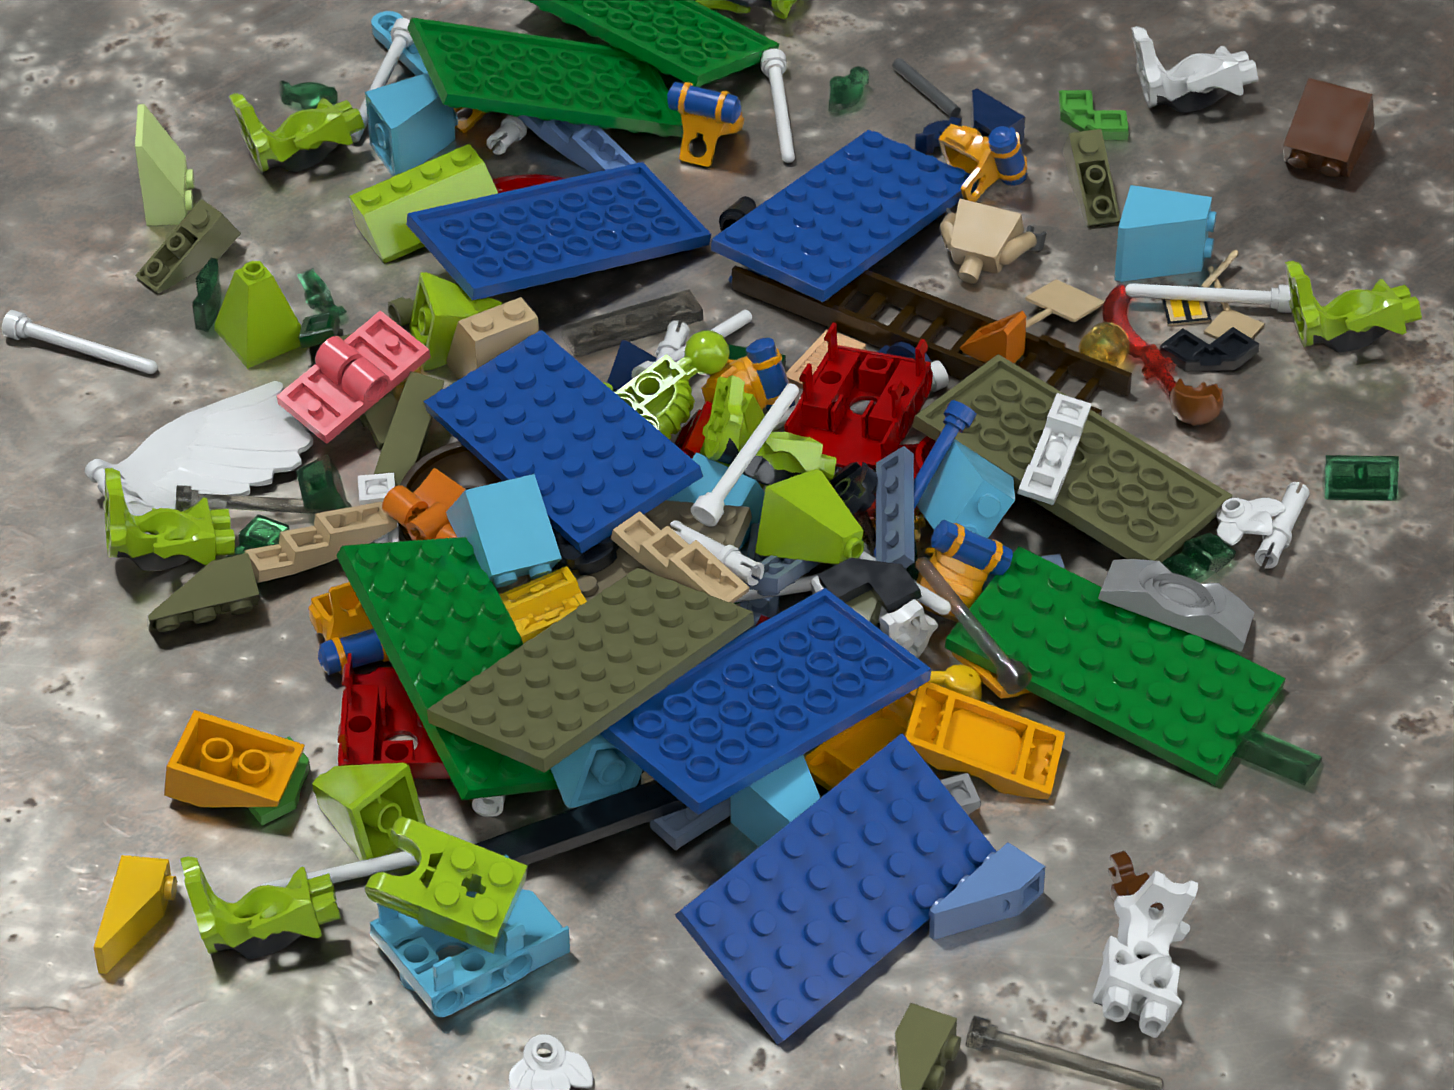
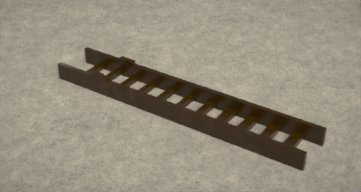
[732,265,1132,416]

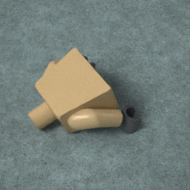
[940,199,1047,284]

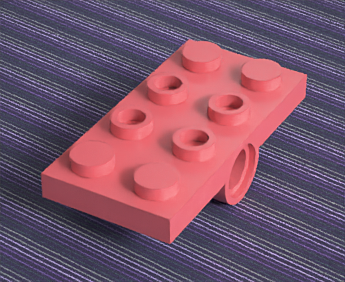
[276,310,431,444]

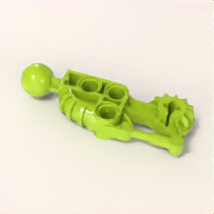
[615,330,730,440]

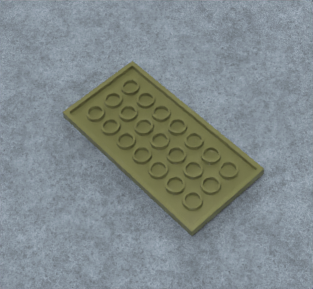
[913,354,1233,563]
[427,568,754,772]

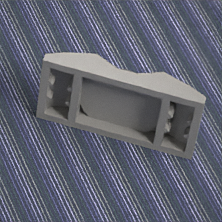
[1098,559,1254,652]

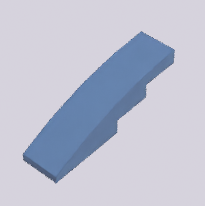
[518,116,636,173]

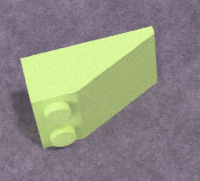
[135,104,195,226]

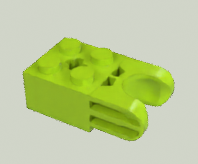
[365,817,528,954]

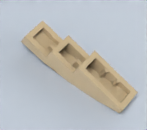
[245,502,398,583]
[611,511,750,603]

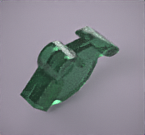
[828,66,869,113]
[279,80,338,110]
[298,268,347,317]

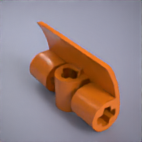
[382,468,466,541]

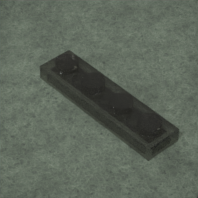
[561,289,703,358]

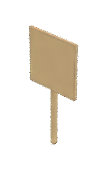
[1025,279,1105,329]

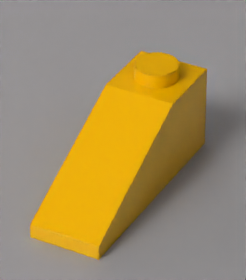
[93,855,177,974]

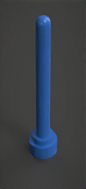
[874,400,976,558]

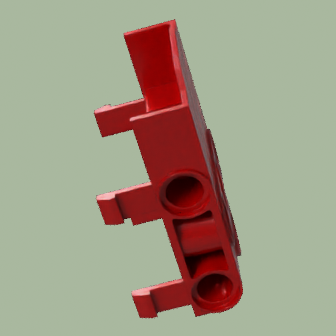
[784,323,933,468]
[337,653,451,781]

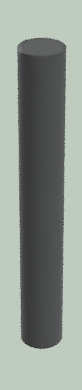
[892,58,961,117]

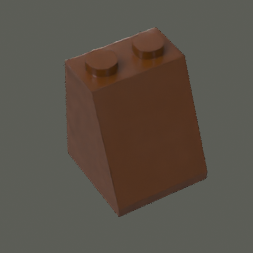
[1283,78,1375,178]

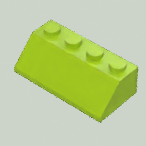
[349,143,498,264]

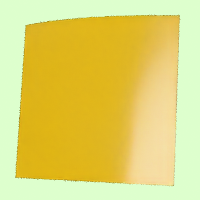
[499,566,587,645]

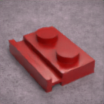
[674,400,713,459]

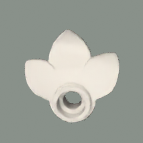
[1216,498,1285,546]
[508,1034,593,1090]

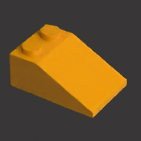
[164,710,305,807]

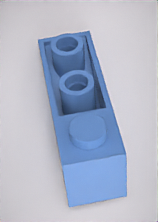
[929,842,1045,940]

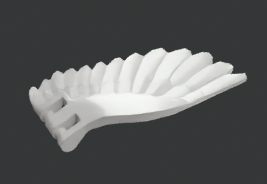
[85,381,313,535]

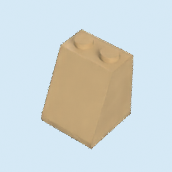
[447,297,539,379]

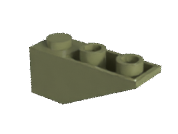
[1062,129,1121,227]
[135,198,241,294]
[147,553,259,632]
[894,1003,961,1090]

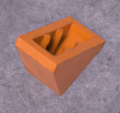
[960,310,1027,363]

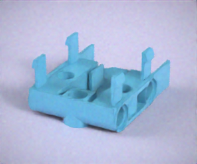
[370,855,570,1017]

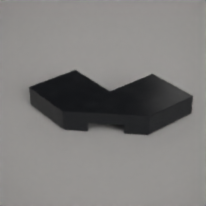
[1159,327,1259,371]
[818,558,922,613]

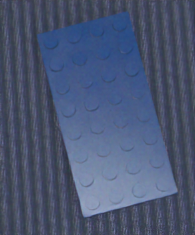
[711,130,978,302]
[406,162,711,300]
[423,330,703,553]
[600,588,932,815]
[675,733,997,1045]

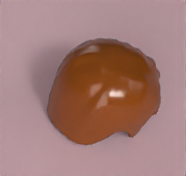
[1170,378,1224,426]

